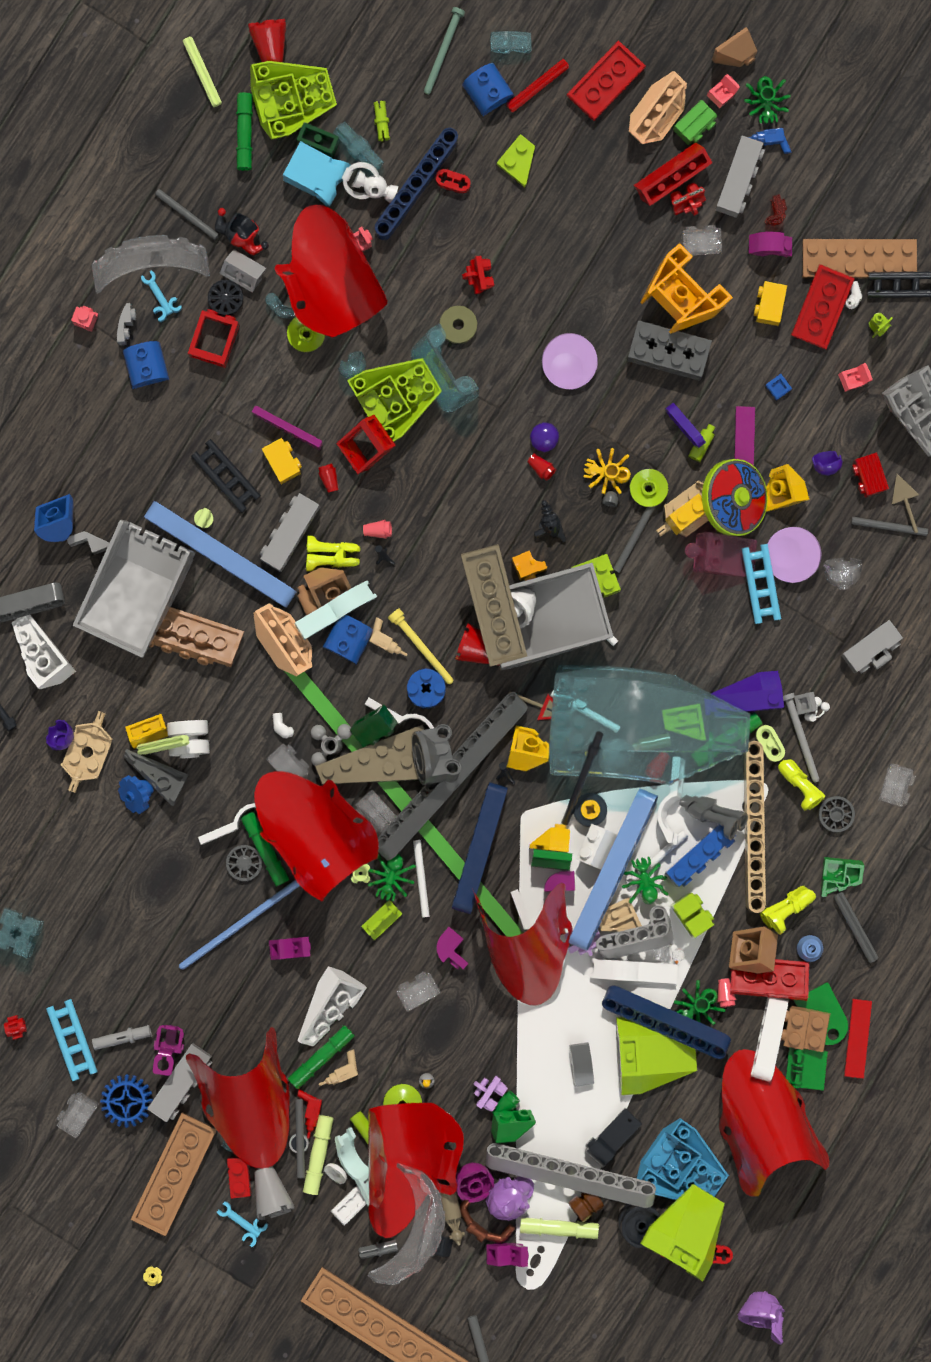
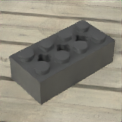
[627,321,712,381]

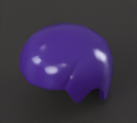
[530,422,559,452]
[812,451,843,476]
[46,720,74,751]

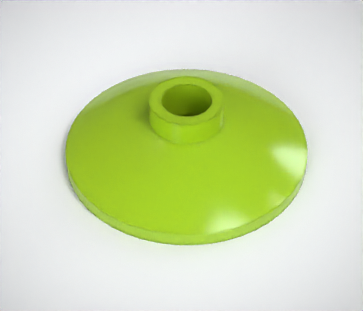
[287,317,325,352]
[630,469,668,507]
[383,1084,422,1105]

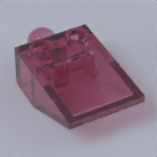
[685,532,757,578]

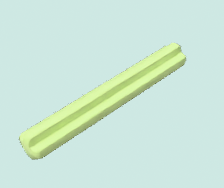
[183,37,222,107]
[137,735,189,755]

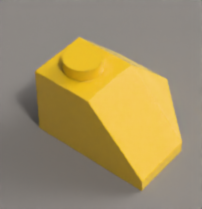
[766,464,809,512]
[507,725,551,771]
[529,824,570,853]

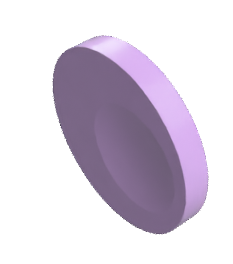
[542,333,597,389]
[768,527,822,583]

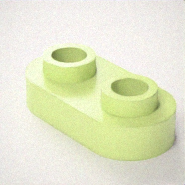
[756,725,785,762]

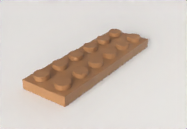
[802,239,917,278]
[131,1113,217,1236]

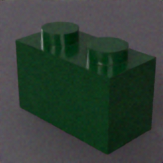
[297,123,340,159]
[349,704,398,747]

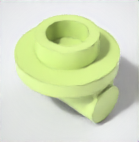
[194,508,213,528]

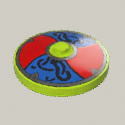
[702,459,768,536]

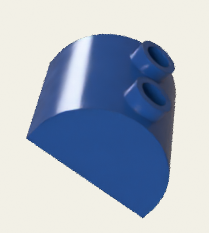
[462,63,514,116]
[123,341,169,389]
[34,494,74,542]
[323,615,373,664]

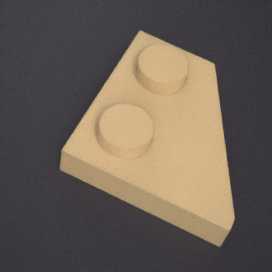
[599,897,642,932]

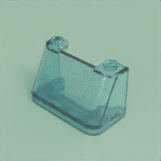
[411,323,479,412]

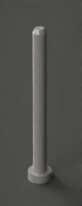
[783,693,819,783]

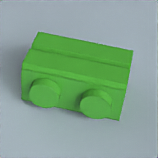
[673,100,717,145]

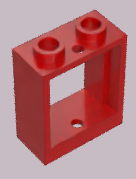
[188,309,240,368]
[336,415,396,474]

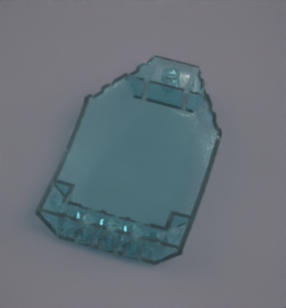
[549,665,751,786]

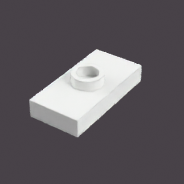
[331,1186,367,1225]

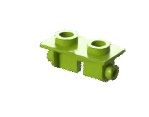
[869,313,893,338]
[361,900,402,940]

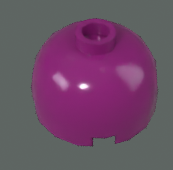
[456,1162,494,1203]

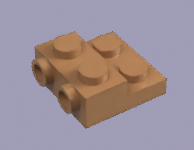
[781,1006,830,1052]

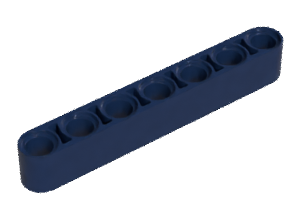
[375,128,458,240]
[452,782,508,914]
[602,986,731,1059]

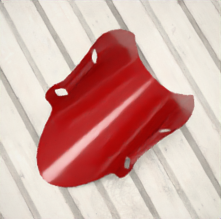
[275,205,388,337]
[254,771,379,901]
[472,882,573,1006]
[186,1027,290,1169]
[719,1049,829,1196]
[368,1103,464,1238]

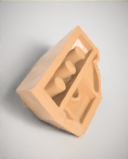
[629,71,687,144]
[253,604,312,676]

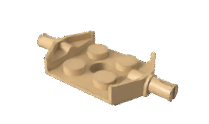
[656,481,709,537]
[61,711,113,793]

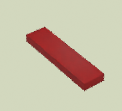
[844,999,872,1079]

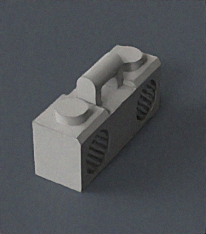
[841,620,903,674]

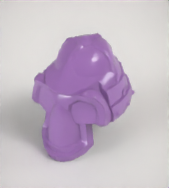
[486,1176,534,1221]
[737,1291,784,1345]

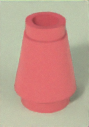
[363,520,392,539]
[717,978,736,1008]

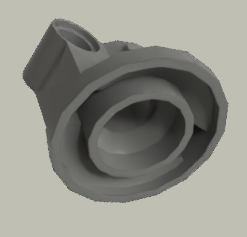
[412,724,461,785]

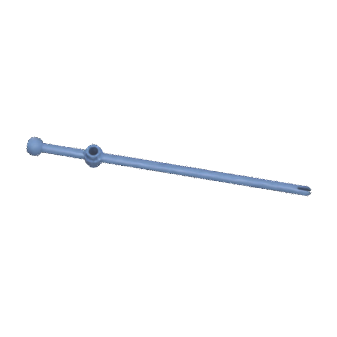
[179,859,330,970]

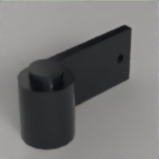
[585,1108,642,1167]

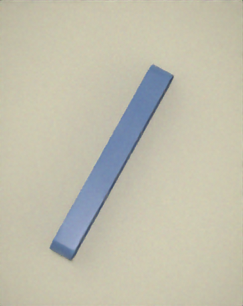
[144,501,297,608]
[569,788,658,951]

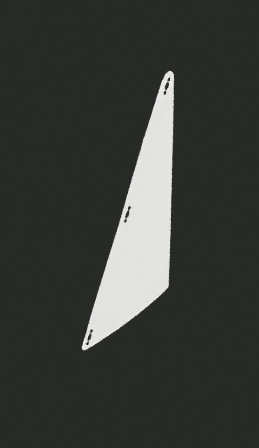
[516,780,768,1290]

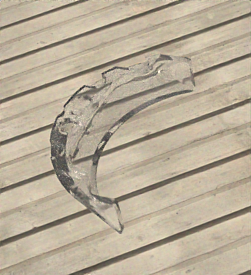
[91,235,210,293]
[368,1163,445,1285]

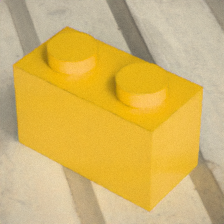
[753,281,787,326]
[262,438,302,484]
[665,494,705,535]

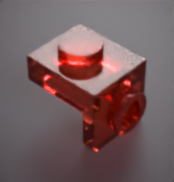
[765,194,787,226]

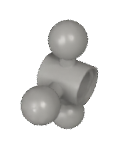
[311,724,352,766]

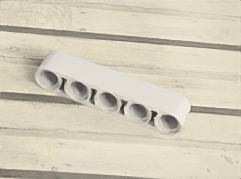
[751,997,789,1082]

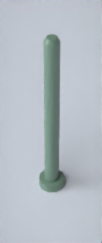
[424,7,465,95]

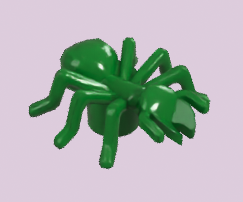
[744,76,791,124]
[368,854,416,901]
[622,856,669,905]
[674,980,725,1025]

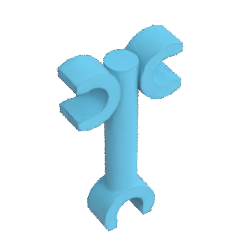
[141,270,182,322]
[217,1201,268,1247]

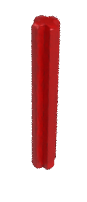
[507,59,569,112]

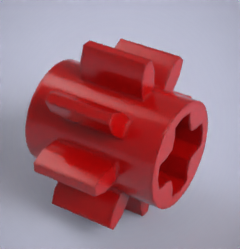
[4,1015,27,1040]

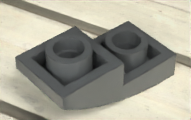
[569,1042,594,1087]

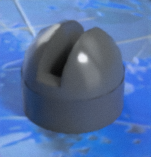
[602,491,618,507]

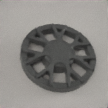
[818,796,855,832]
[226,845,262,881]

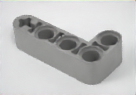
[596,905,673,960]

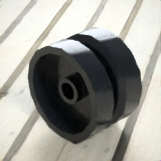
[617,1204,661,1248]

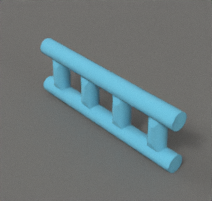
[741,544,781,624]
[46,999,98,1081]

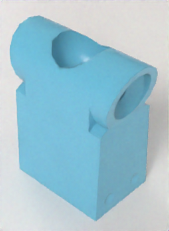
[283,141,351,207]

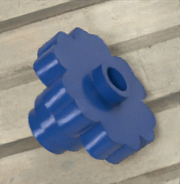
[118,775,154,814]

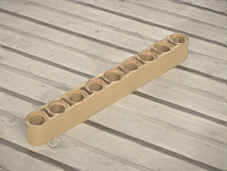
[743,741,766,913]

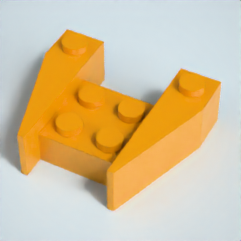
[640,243,733,334]

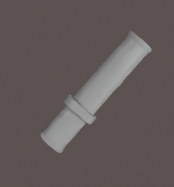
[92,1025,152,1050]

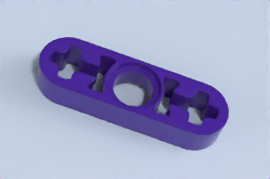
[665,403,706,449]

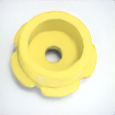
[143,1267,162,1286]

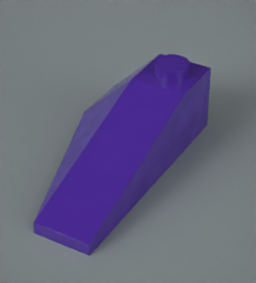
[704,671,784,716]

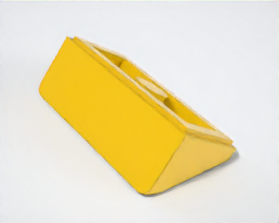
[125,714,168,749]

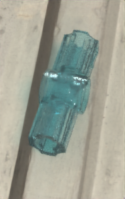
[333,121,384,174]

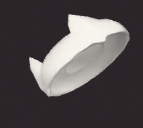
[324,1163,347,1184]

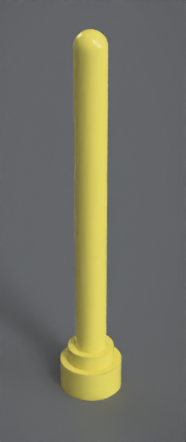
[388,608,453,684]

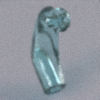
[265,293,296,318]

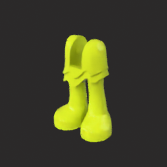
[306,536,360,572]
[778,759,826,811]
[760,886,816,935]

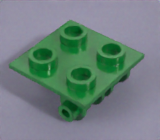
[786,1047,828,1090]

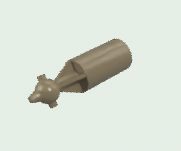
[438,1192,465,1246]

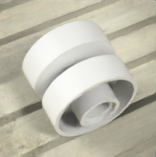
[167,720,210,758]

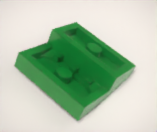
[531,849,573,871]

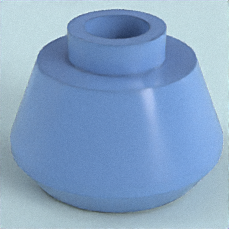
[797,935,823,962]

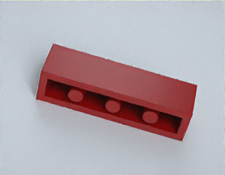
[634,143,712,206]

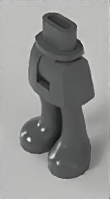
[679,795,748,840]

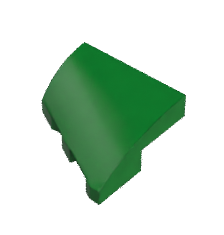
[821,857,865,897]

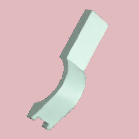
[294,581,377,640]
[335,1128,369,1207]

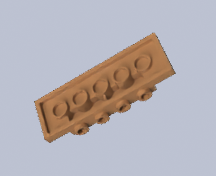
[149,607,244,667]

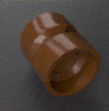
[568,1192,604,1223]

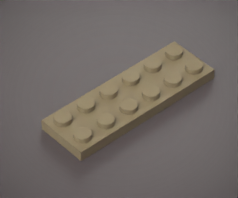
[461,544,528,666]

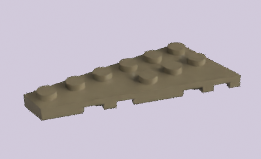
[315,725,424,785]

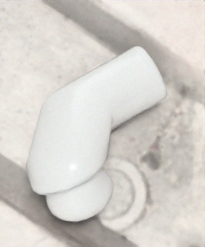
[845,281,862,309]
[273,713,294,738]

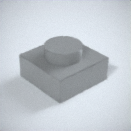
[794,692,817,715]

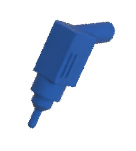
[748,128,791,154]

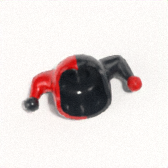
[215,208,269,255]

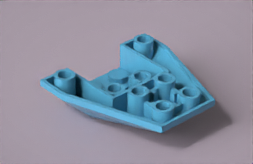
[637,1118,729,1200]

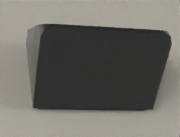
[427,1233,453,1257]

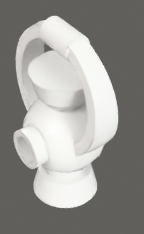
[342,162,398,203]

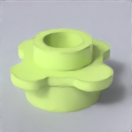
[351,864,370,883]

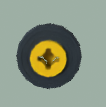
[573,793,607,827]

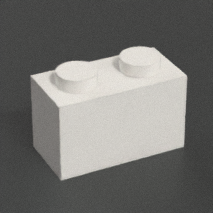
[576,824,617,870]

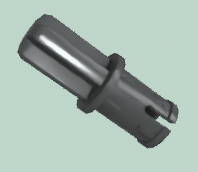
[358,1240,398,1259]

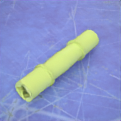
[303,1115,334,1195]
[520,1217,599,1239]

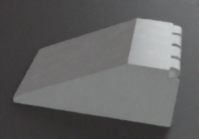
[73,520,196,658]
[499,563,613,671]

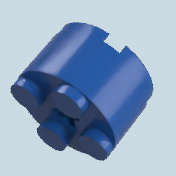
[407,669,446,709]

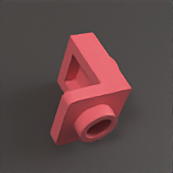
[707,74,740,108]
[354,227,373,252]
[838,363,872,392]

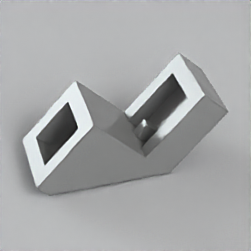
[67,531,109,555]

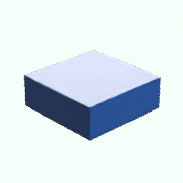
[765,374,792,401]

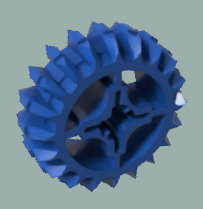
[100,1074,153,1128]

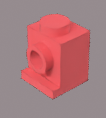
[71,306,99,332]

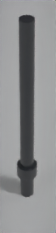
[561,731,604,825]

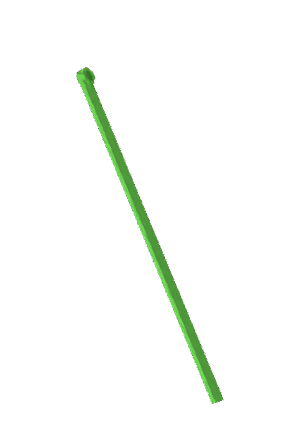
[284,671,523,937]

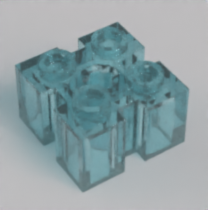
[0,908,44,958]

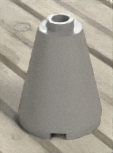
[254,1166,295,1220]

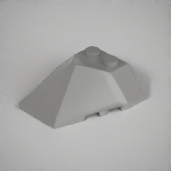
[882,365,931,457]

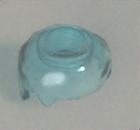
[338,351,367,378]

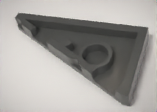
[124,749,188,806]

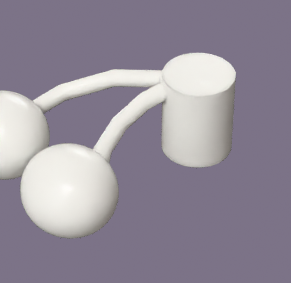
[804,697,830,722]

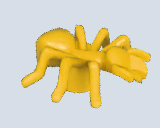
[583,448,631,494]

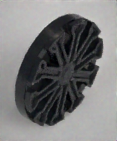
[207,280,243,316]

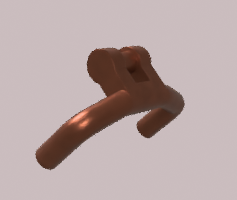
[460,1199,515,1243]

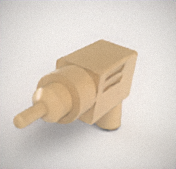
[369,617,407,656]
[319,1049,358,1086]

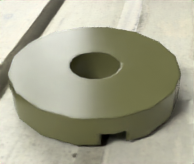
[440,306,477,344]

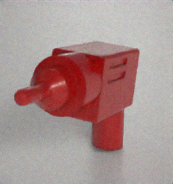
[297,1089,322,1139]

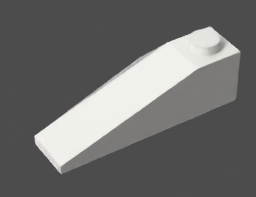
[12,615,76,689]
[298,966,367,1046]

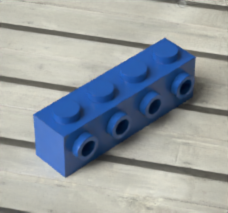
[665,824,736,887]

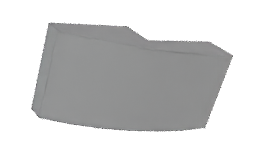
[117,303,136,345]

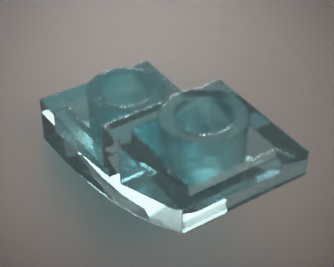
[490,31,532,54]

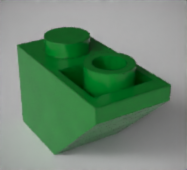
[491,1109,536,1143]

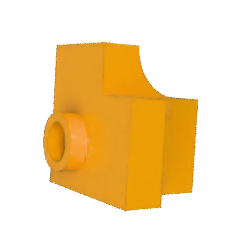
[512,551,547,581]

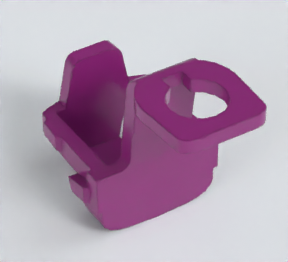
[153,1025,184,1076]

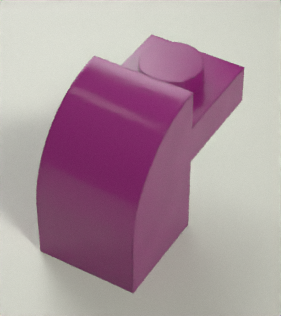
[749,232,792,257]
[544,871,575,892]
[437,927,468,969]
[269,937,311,960]
[487,1243,529,1267]

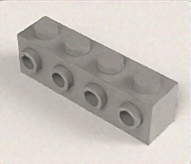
[716,136,765,218]
[260,493,320,572]
[147,1043,212,1122]

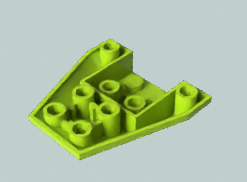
[250,61,337,139]
[347,358,442,442]
[616,1017,697,1095]
[640,1184,725,1282]

